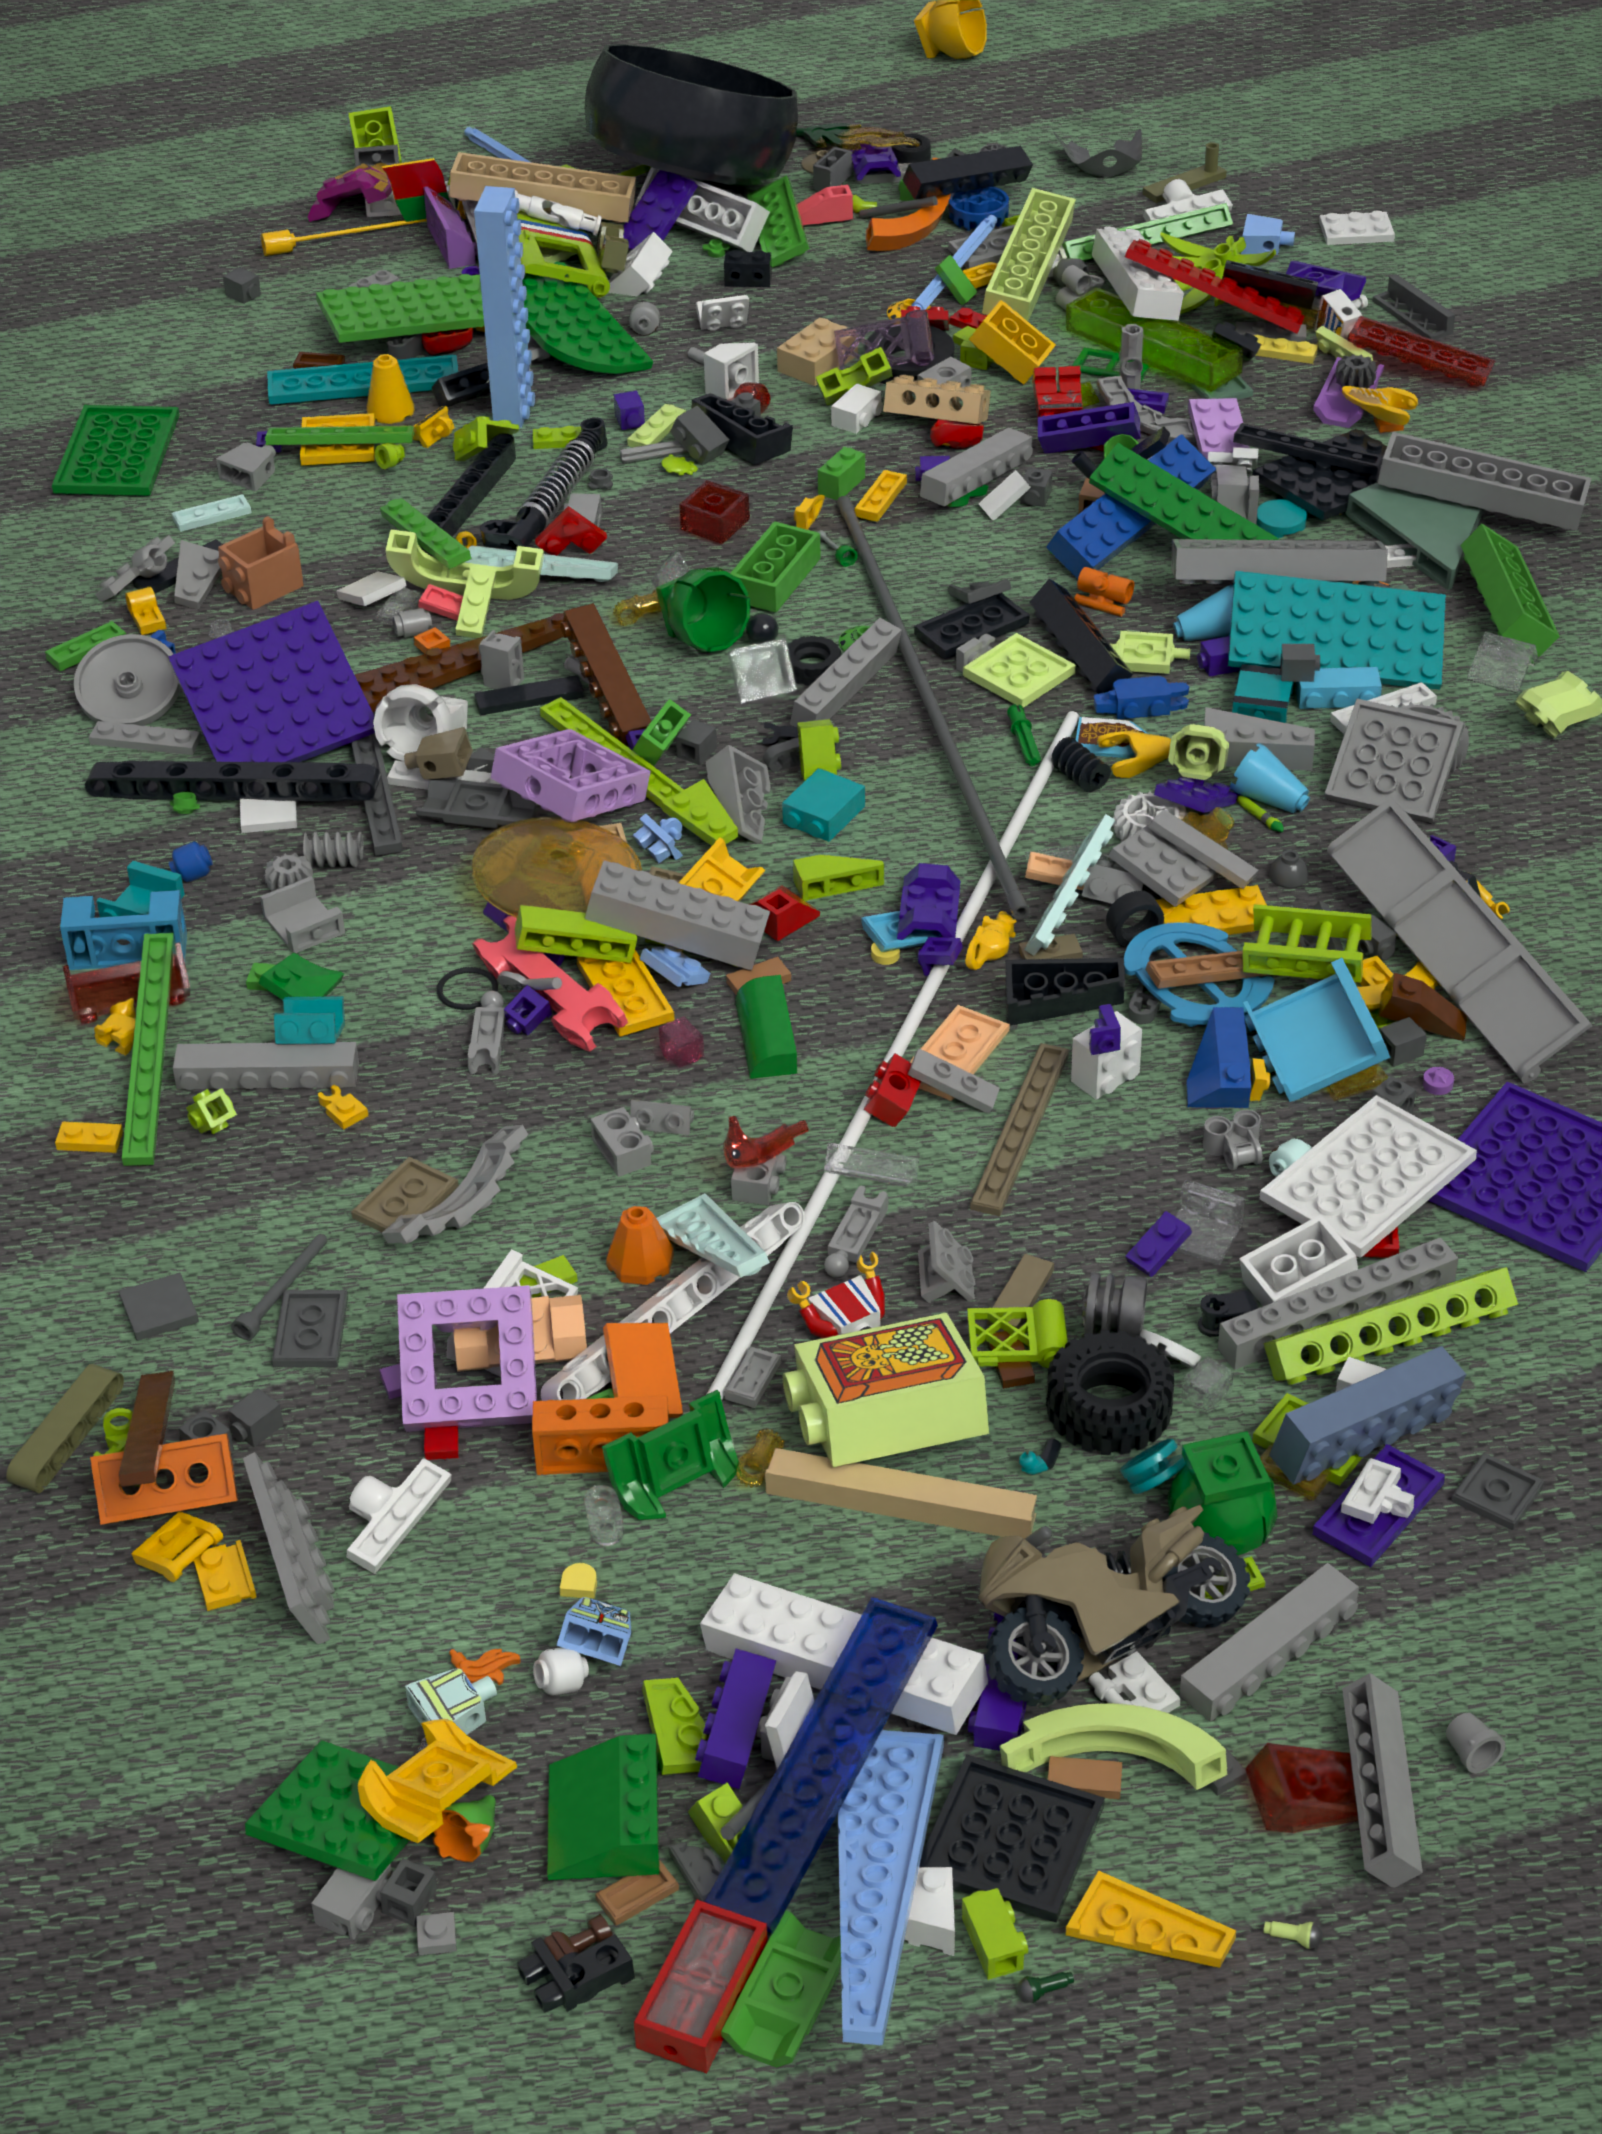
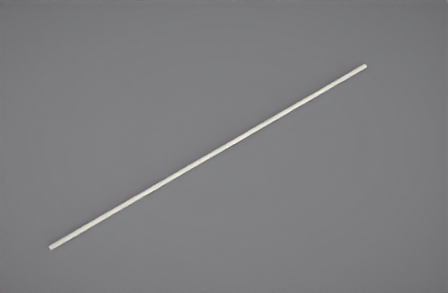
[706,711,1079,1400]

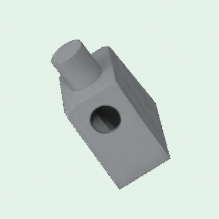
[216,443,276,492]

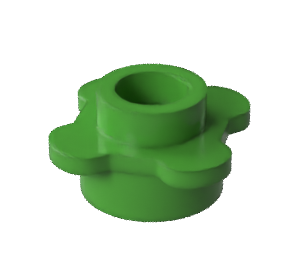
[703,239,730,258]
[170,792,200,814]

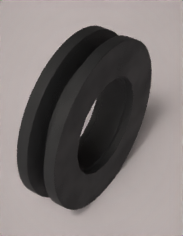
[865,323,955,385]

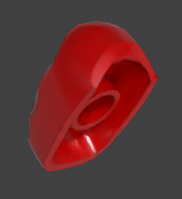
[422,328,473,355]
[930,419,984,449]

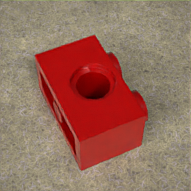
[864,1053,921,1127]

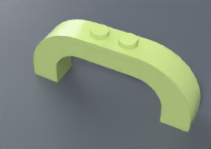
[385,530,544,600]

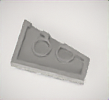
[174,540,222,609]

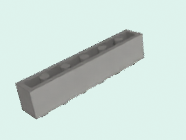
[920,427,1033,506]
[790,618,902,727]
[173,1042,359,1090]
[1180,1563,1359,1722]
[1342,1673,1423,1887]

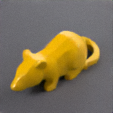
[965,911,1017,970]

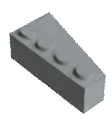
[1204,707,1315,771]

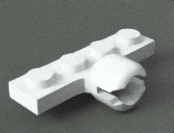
[1143,179,1233,222]
[346,1458,452,1574]

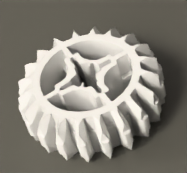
[1113,791,1189,842]

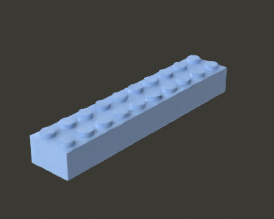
[474,186,535,428]

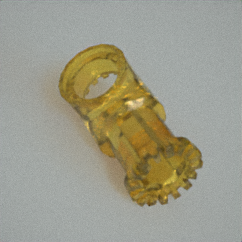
[613,590,662,626]
[736,1428,785,1488]

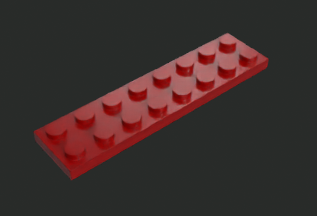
[1124,239,1305,334]

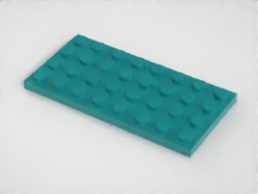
[1228,571,1446,690]

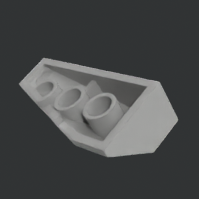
[706,745,771,843]

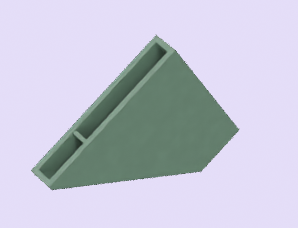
[1346,483,1484,590]

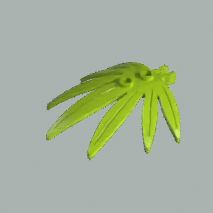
[1160,232,1276,314]

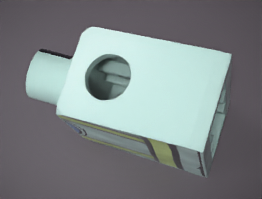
[405,1668,497,1735]

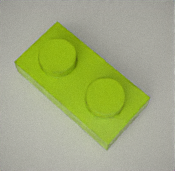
[533,426,581,449]

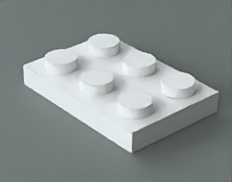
[1319,211,1395,245]

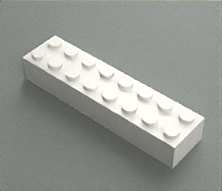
[1092,227,1184,321]
[700,1573,988,1735]

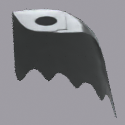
[1054,128,1142,177]

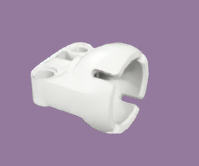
[373,684,468,761]

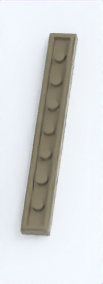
[970,1043,1069,1216]

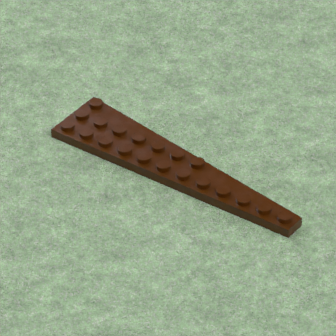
[355,613,564,712]

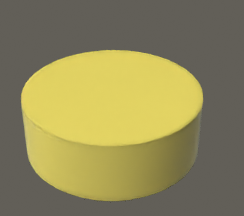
[871,943,900,965]

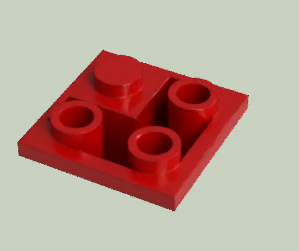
[749,885,820,941]

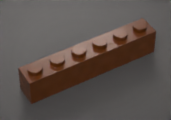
[560,603,652,746]

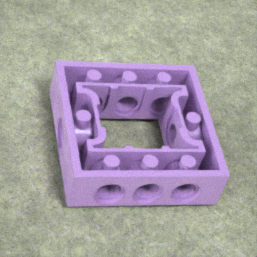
[491,729,651,823]
[397,1285,537,1432]

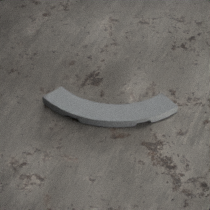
[1097,376,1197,442]

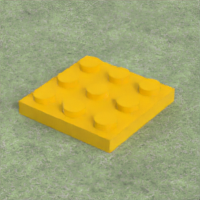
[300,413,375,465]

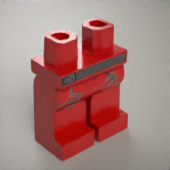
[1032,366,1083,423]

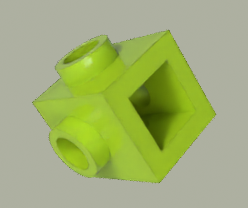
[186,1088,237,1134]

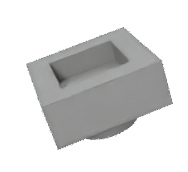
[416,1912,457,1955]

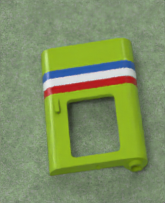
[517,211,610,298]

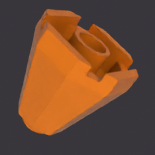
[606,1206,674,1285]

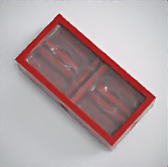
[634,1900,768,2074]

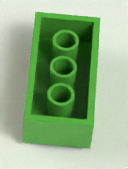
[730,521,821,613]

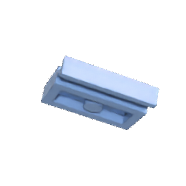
[640,945,711,987]

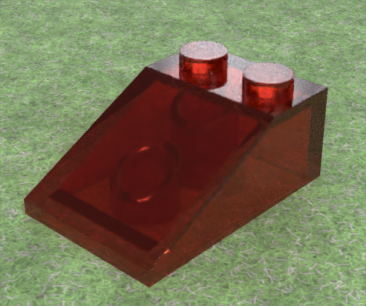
[1245,1743,1359,1833]

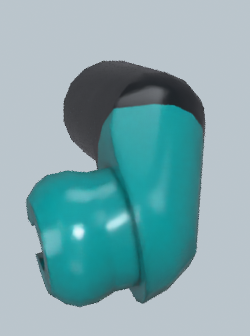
[1019,1438,1062,1475]

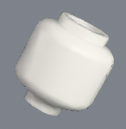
[533,1647,589,1696]

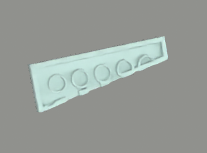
[464,545,618,582]
[1024,814,1115,956]
[656,1193,770,1277]

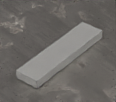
[1148,809,1258,889]

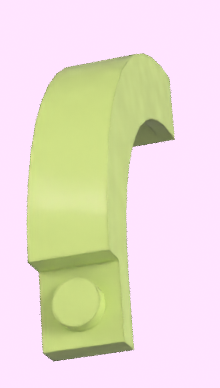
[1000,1703,1227,1790]

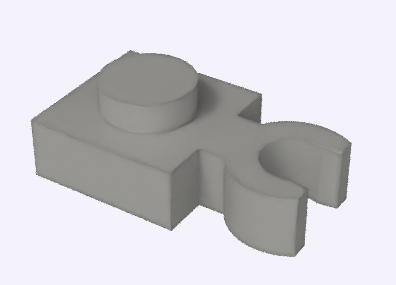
[956,634,995,673]

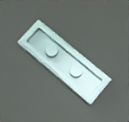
[172,495,252,532]

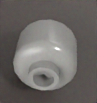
[629,302,660,336]

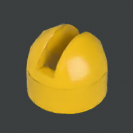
[455,531,477,549]

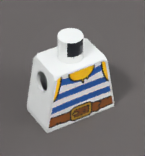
[1314,289,1365,345]

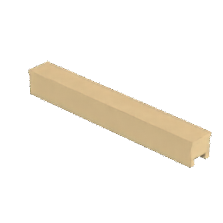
[765,1448,1037,1539]

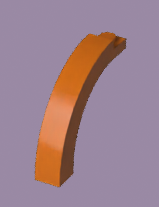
[865,158,951,251]

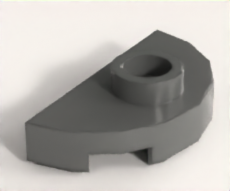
[668,1842,723,1904]

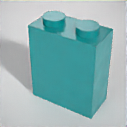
[782,768,865,842]

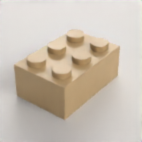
[777,318,858,386]

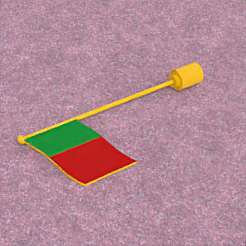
[261,158,461,256]

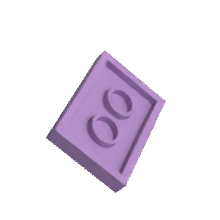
[1188,398,1250,459]

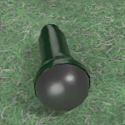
[1017,1972,1074,2003]

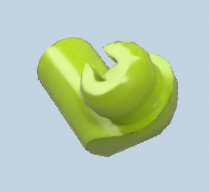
[853,195,877,213]

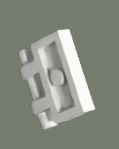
[1088,1652,1180,1713]

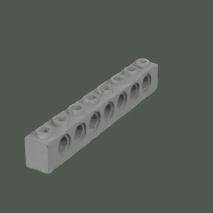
[1218,1237,1459,1370]

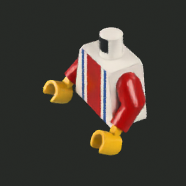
[787,1252,885,1339]

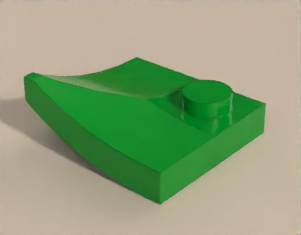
[259,952,344,1000]

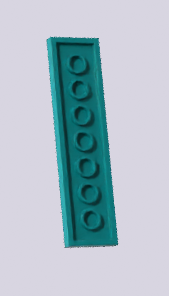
[267,355,458,404]

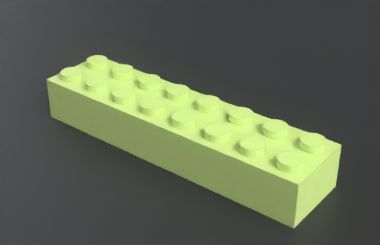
[982,188,1076,321]

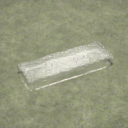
[823,1142,919,1187]

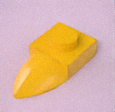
[794,495,825,530]

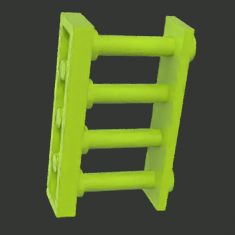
[1243,904,1372,983]

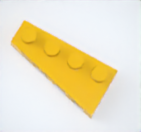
[1066,1871,1236,1968]

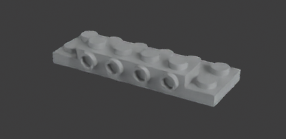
[243,1452,335,1644]

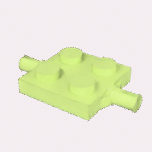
[1110,631,1190,674]

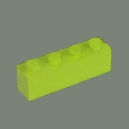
[515,905,637,963]

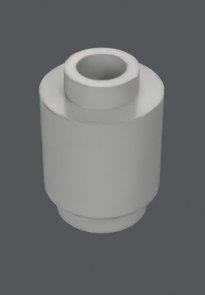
[392,608,432,638]

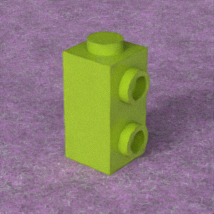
[962,1888,1028,1980]

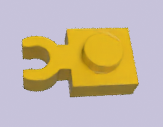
[318,1085,368,1130]

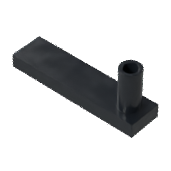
[1072,427,1170,479]

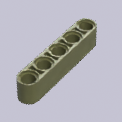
[6,1364,124,1493]

